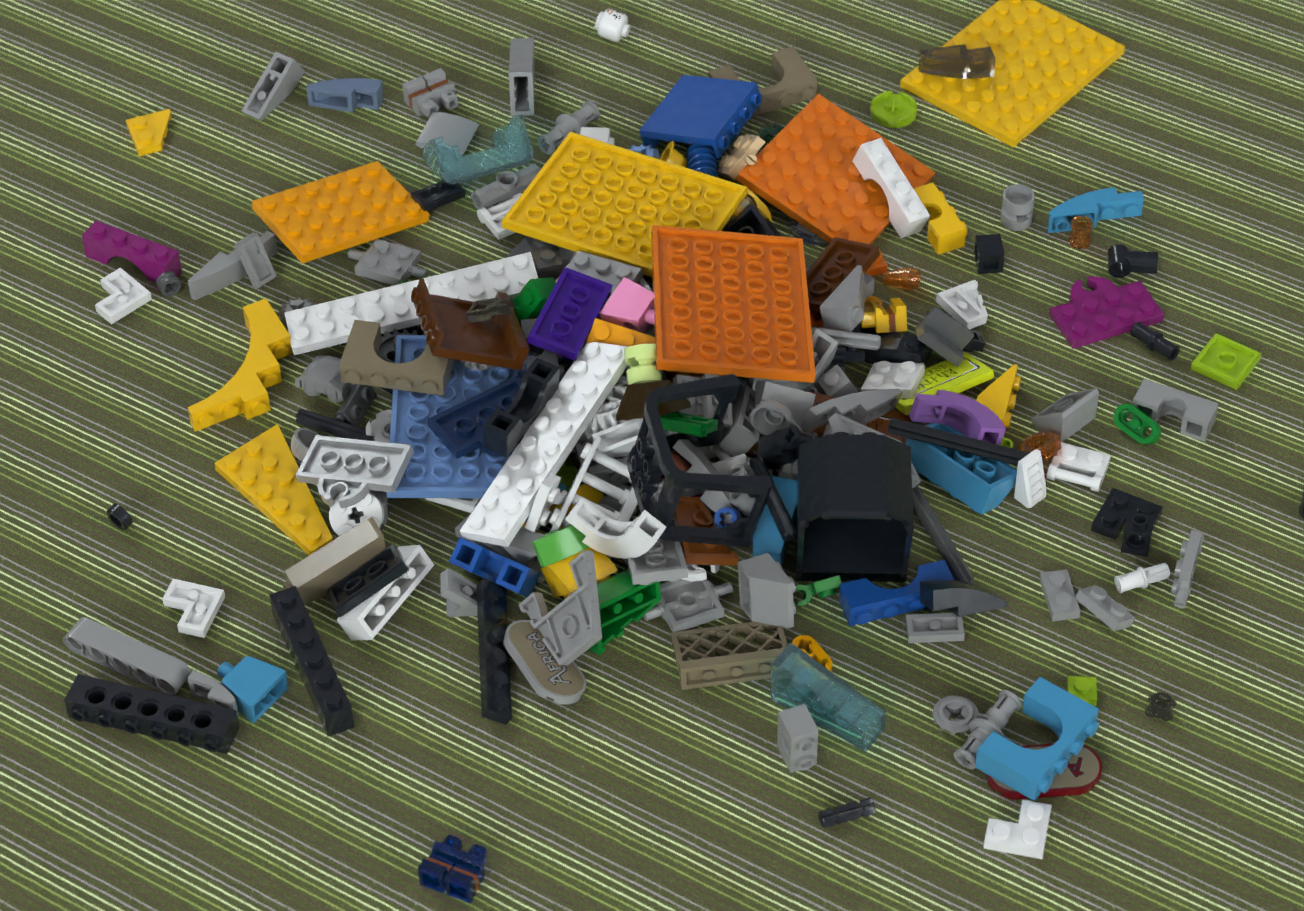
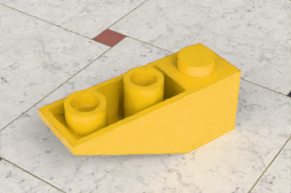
[976,364,1021,428]

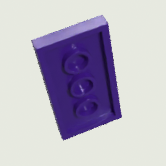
[527,267,613,361]

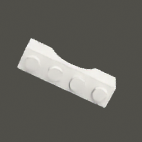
[853,138,930,238]

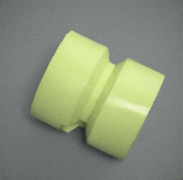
[624,344,662,385]

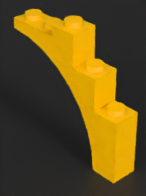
[187,298,293,432]

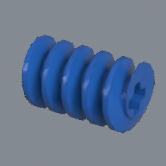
[686,144,719,178]

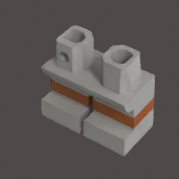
[402,68,458,118]

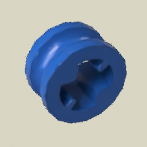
[714,507,742,528]

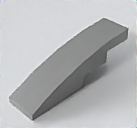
[188,231,277,300]
[801,389,903,432]
[673,439,746,524]

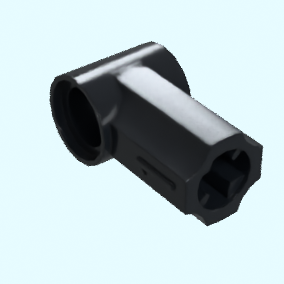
[1107,244,1158,278]

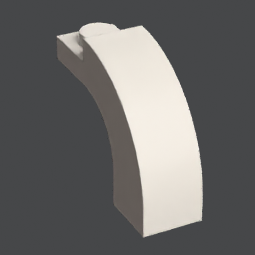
[565,497,666,559]

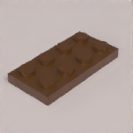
[806,237,880,313]

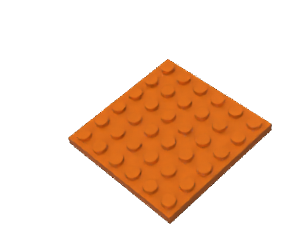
[736,94,936,245]

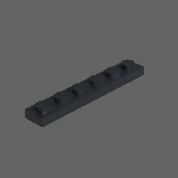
[477,579,512,725]

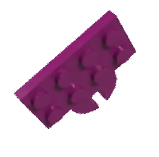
[1049,276,1164,349]

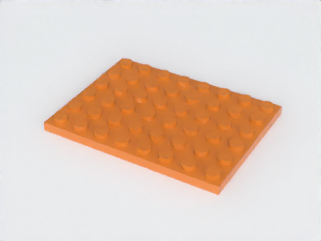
[651,225,816,383]

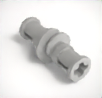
[537,101,600,155]
[954,690,1022,770]

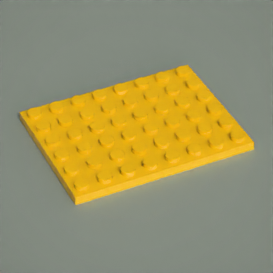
[900,0,1125,148]
[502,131,747,277]

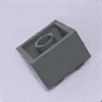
[506,237,563,279]

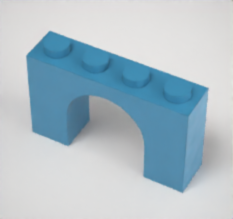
[975,677,1099,801]

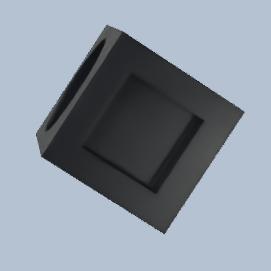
[974,234,1005,274]
[1121,511,1155,557]

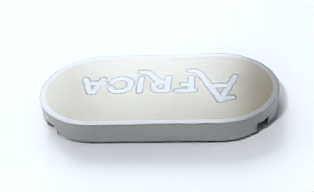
[503,620,586,705]

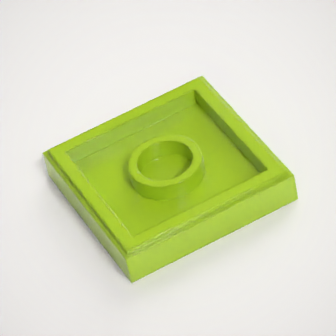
[1190,333,1262,390]

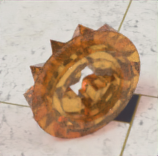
[1019,432,1062,461]

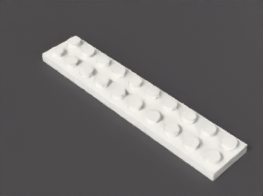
[284,252,538,355]
[460,342,628,547]

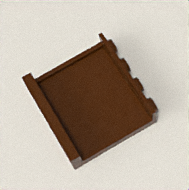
[411,278,530,370]

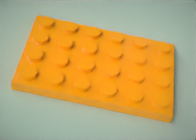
[252,161,429,264]

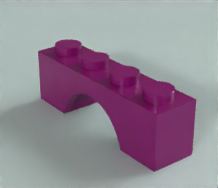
[82,220,182,284]

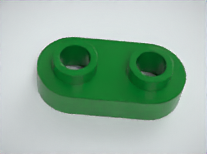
[1113,403,1161,445]

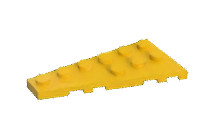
[214,424,333,555]

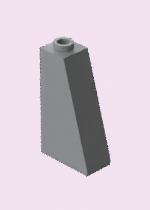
[509,38,535,116]

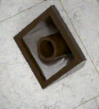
[616,380,691,421]

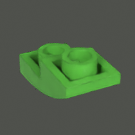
[532,524,589,567]

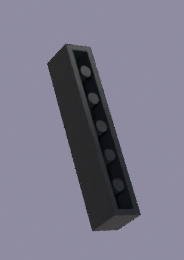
[269,586,354,737]

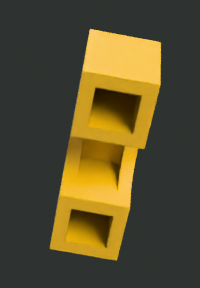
[913,183,968,255]

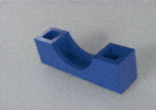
[839,560,954,626]

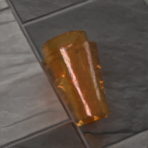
[883,266,920,291]

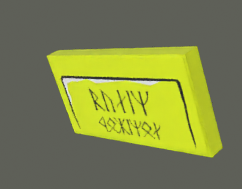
[895,352,994,415]

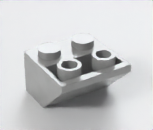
[738,553,796,628]

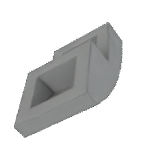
[188,670,239,717]

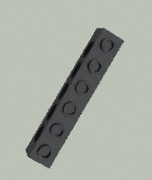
[64,674,240,754]

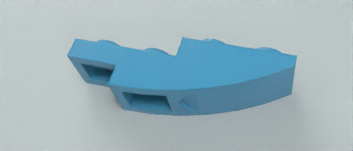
[1047,187,1144,233]

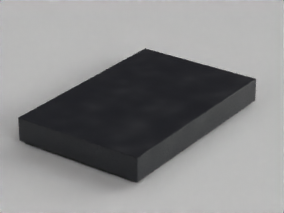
[327,544,409,617]

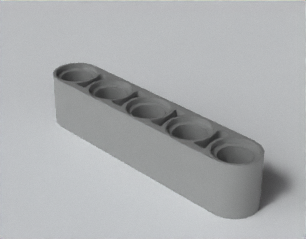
[63,617,191,696]

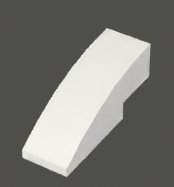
[592,418,678,458]

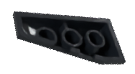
[861,331,933,367]

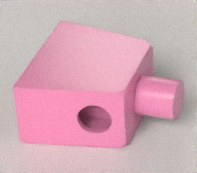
[599,277,654,333]

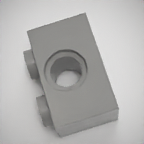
[777,704,818,773]

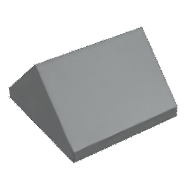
[755,381,816,432]
[1030,388,1099,443]

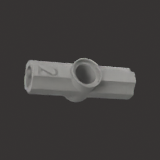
[471,163,540,210]

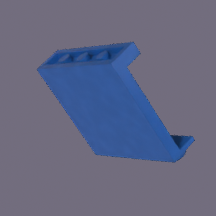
[639,75,762,159]

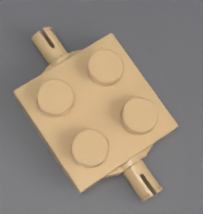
[718,134,765,180]

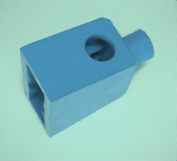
[217,656,289,723]

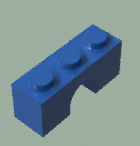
[449,537,541,597]

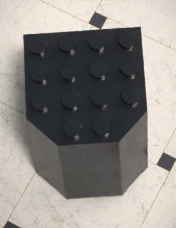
[796,432,914,582]

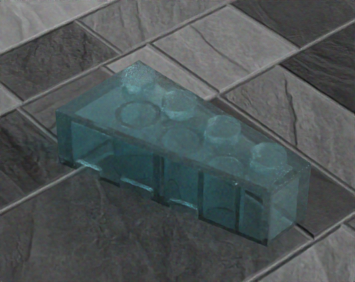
[771,642,886,752]

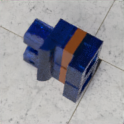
[418,834,487,904]

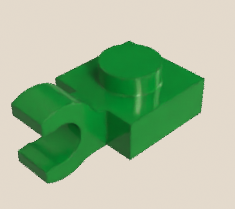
[795,575,841,607]

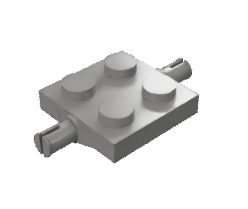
[348,239,429,285]
[1171,530,1204,609]
[643,579,733,632]

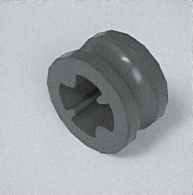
[156,271,182,297]

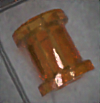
[1069,216,1093,249]

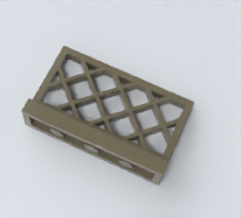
[670,622,793,690]

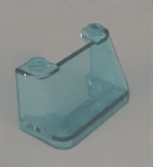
[421,115,534,185]

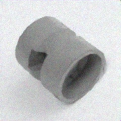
[1000,184,1035,231]

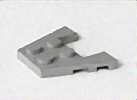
[518,550,602,666]

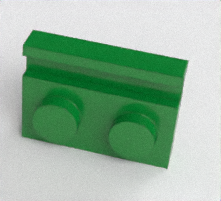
[660,411,718,437]

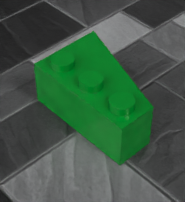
[588,569,661,656]

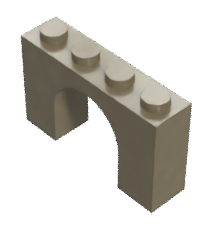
[708,46,817,117]
[340,320,455,396]

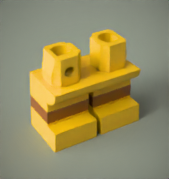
[860,298,907,333]

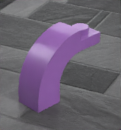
[909,390,1006,445]

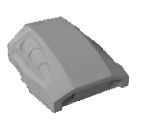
[295,355,353,403]

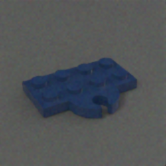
[428,376,527,459]

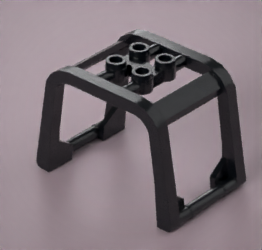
[627,374,772,547]

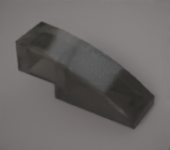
[918,44,996,78]

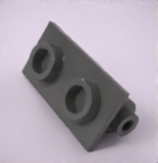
[335,384,377,426]

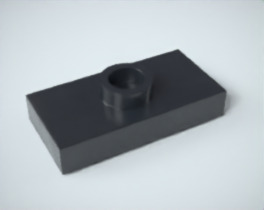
[411,178,465,211]

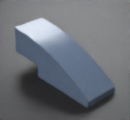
[306,78,384,112]

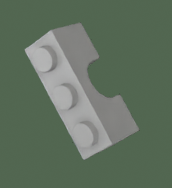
[1130,379,1219,442]

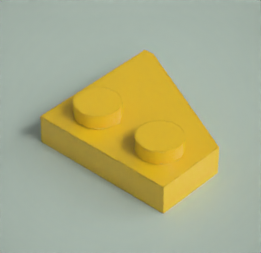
[126,109,172,156]

